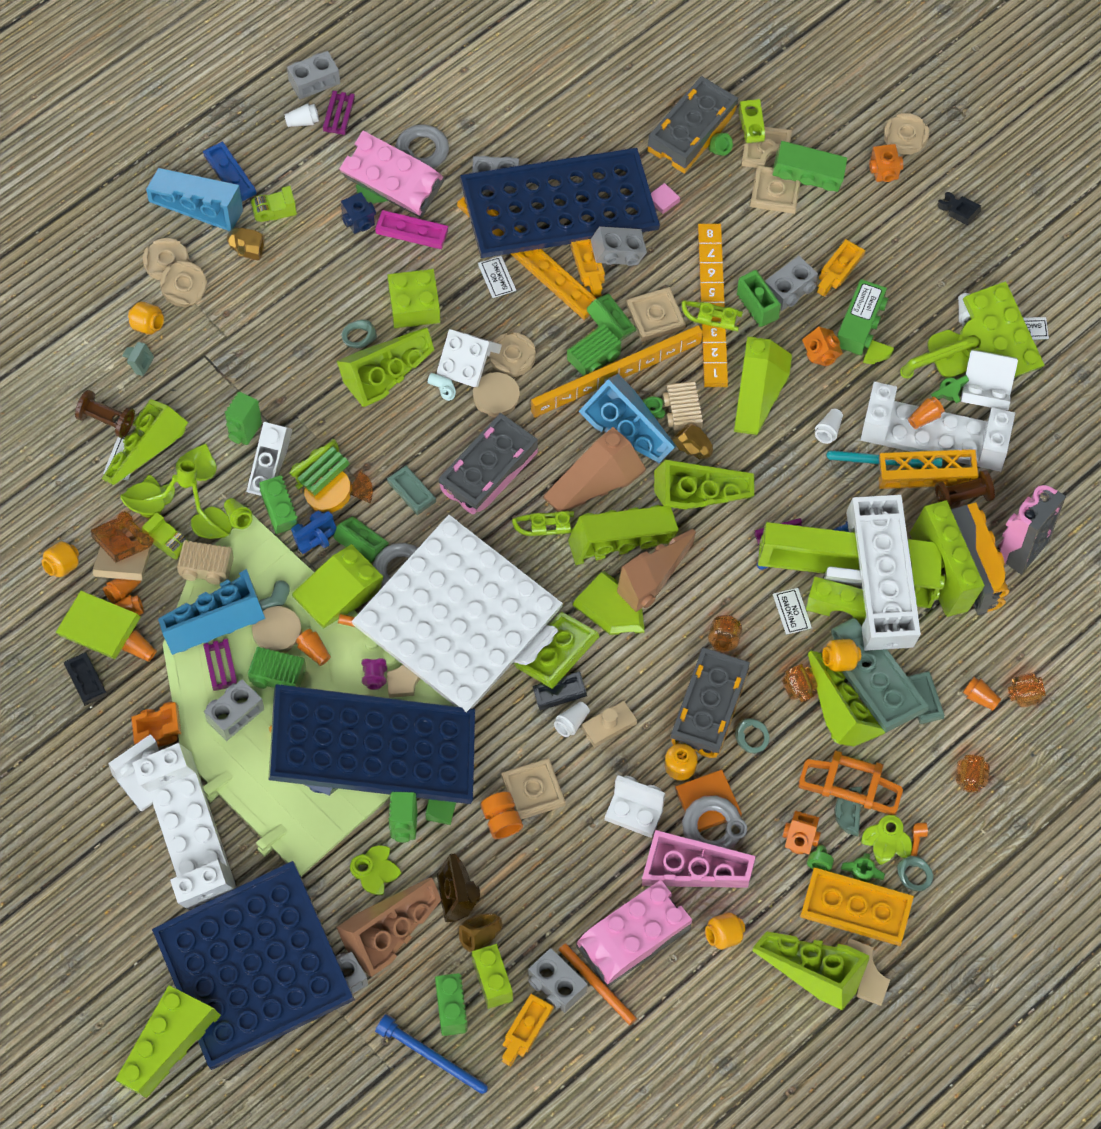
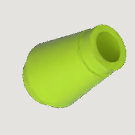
[224,498,252,529]

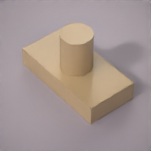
[581,701,637,748]

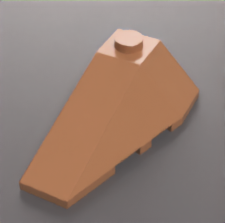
[543,427,646,512]
[617,529,696,612]
[336,878,441,977]

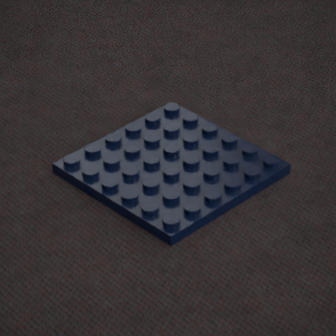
[152,861,355,1070]

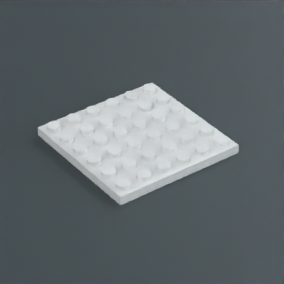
[352,515,563,712]

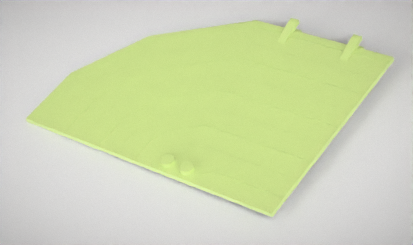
[163,514,455,876]

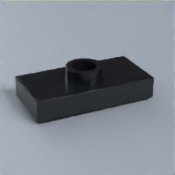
[63,652,108,706]
[533,671,587,711]

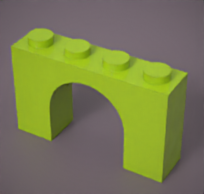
[909,500,985,617]

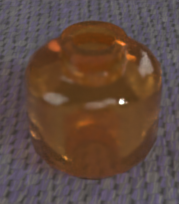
[708,615,742,652]
[782,664,818,703]
[1008,673,1046,708]
[955,755,990,793]

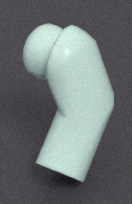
[428,373,456,401]

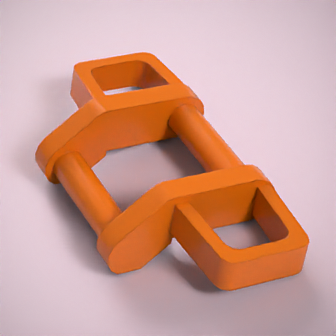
[798,750,903,816]

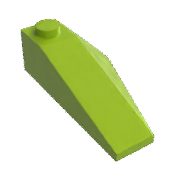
[337,328,434,407]
[734,336,792,435]
[102,399,189,485]
[654,460,754,510]
[808,651,885,747]
[753,931,869,1010]

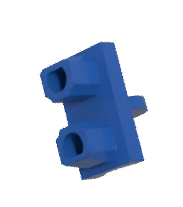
[291,510,337,554]

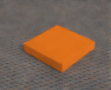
[675,770,742,832]

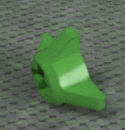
[931,375,969,404]
[841,853,885,882]

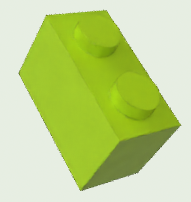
[472,944,513,1009]

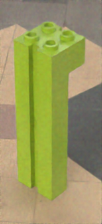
[758,522,945,609]

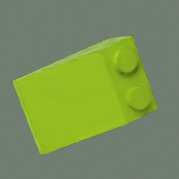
[292,544,383,629]

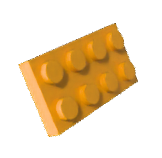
[800,867,914,946]

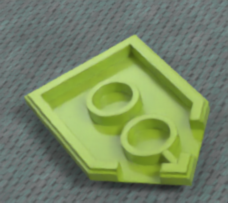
[572,571,645,635]

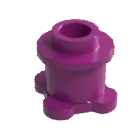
[361,658,387,690]

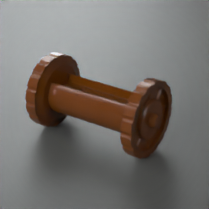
[75,390,135,438]
[935,469,995,509]

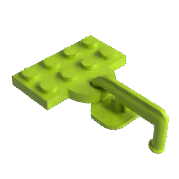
[900,281,1044,379]

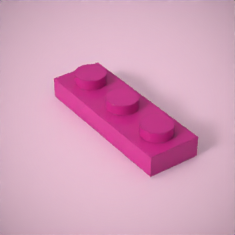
[375,210,448,250]

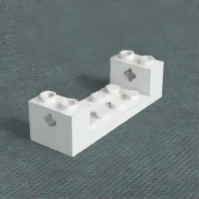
[860,382,1015,472]
[846,495,921,651]
[132,743,237,910]

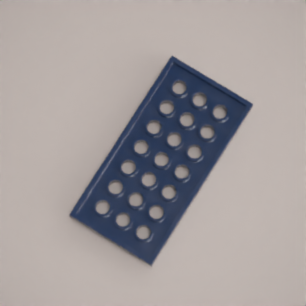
[460,148,660,258]

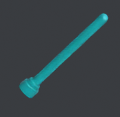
[826,450,942,469]

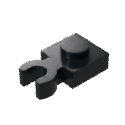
[938,192,981,226]

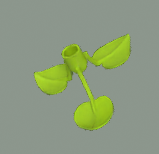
[120,444,232,539]

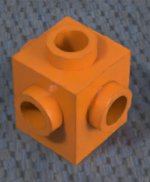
[869,144,903,182]
[802,326,843,366]
[782,811,821,854]

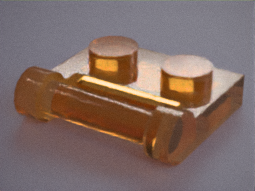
[91,511,154,563]

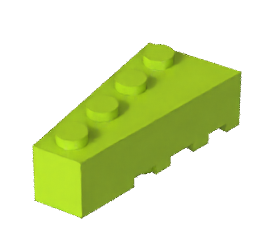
[568,505,679,565]
[115,985,221,1098]

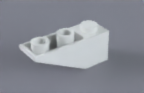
[246,422,292,496]

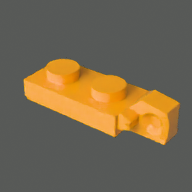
[570,239,605,297]
[817,239,866,297]
[502,993,554,1067]

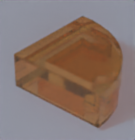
[350,471,373,503]

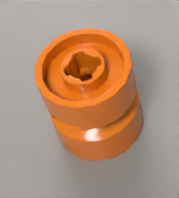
[480,792,523,839]

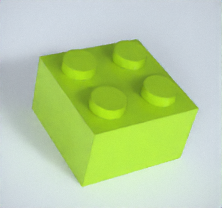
[387,269,440,329]

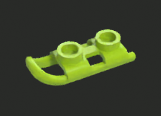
[682,300,743,332]
[289,438,339,490]
[512,511,574,536]

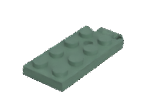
[831,618,929,733]

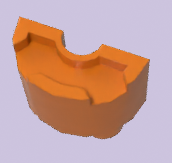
[131,702,181,747]

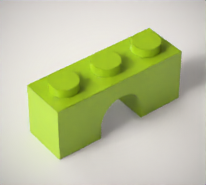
[806,577,866,625]

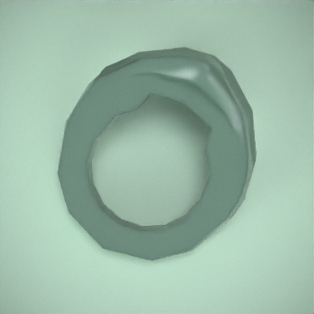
[341,320,377,349]
[735,718,770,754]
[897,856,933,892]

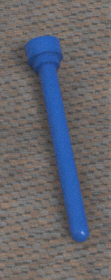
[375,1014,488,1094]

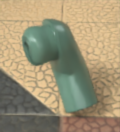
[259,580,290,610]

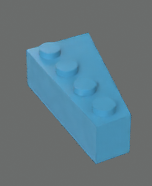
[146,168,243,232]
[158,569,265,655]

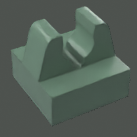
[122,342,154,376]

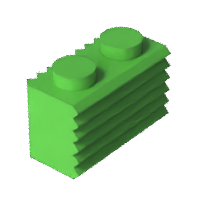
[737,270,781,327]
[567,324,621,376]
[224,392,262,445]
[259,476,298,534]
[248,647,306,689]
[388,792,417,843]
[435,973,468,1036]

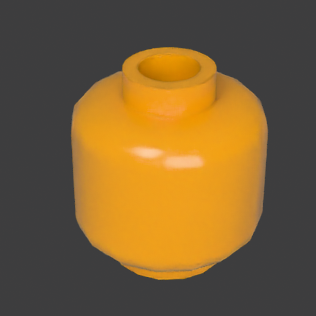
[128,301,164,335]
[41,541,79,578]
[822,639,861,672]
[664,743,698,781]
[705,912,745,950]

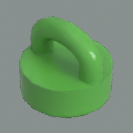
[708,133,733,156]
[807,844,834,871]

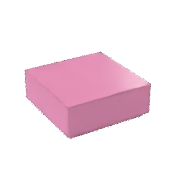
[651,183,680,214]

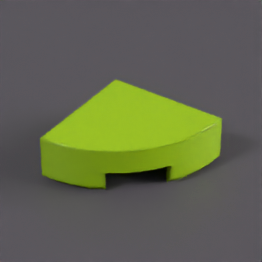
[863,340,894,364]

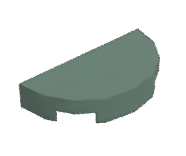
[834,786,862,837]

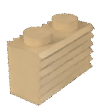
[662,381,703,435]
[177,540,234,585]

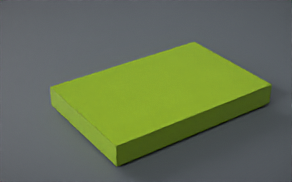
[56,591,141,659]
[514,611,600,689]

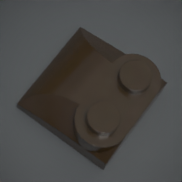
[437,853,480,922]

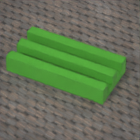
[297,446,350,496]

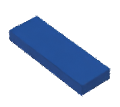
[203,141,257,201]

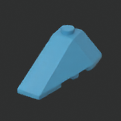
[579,374,676,463]

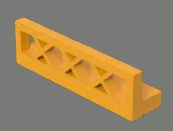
[879,449,978,489]

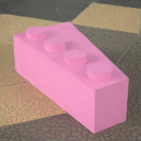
[642,830,756,888]

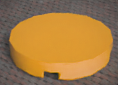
[304,468,352,513]

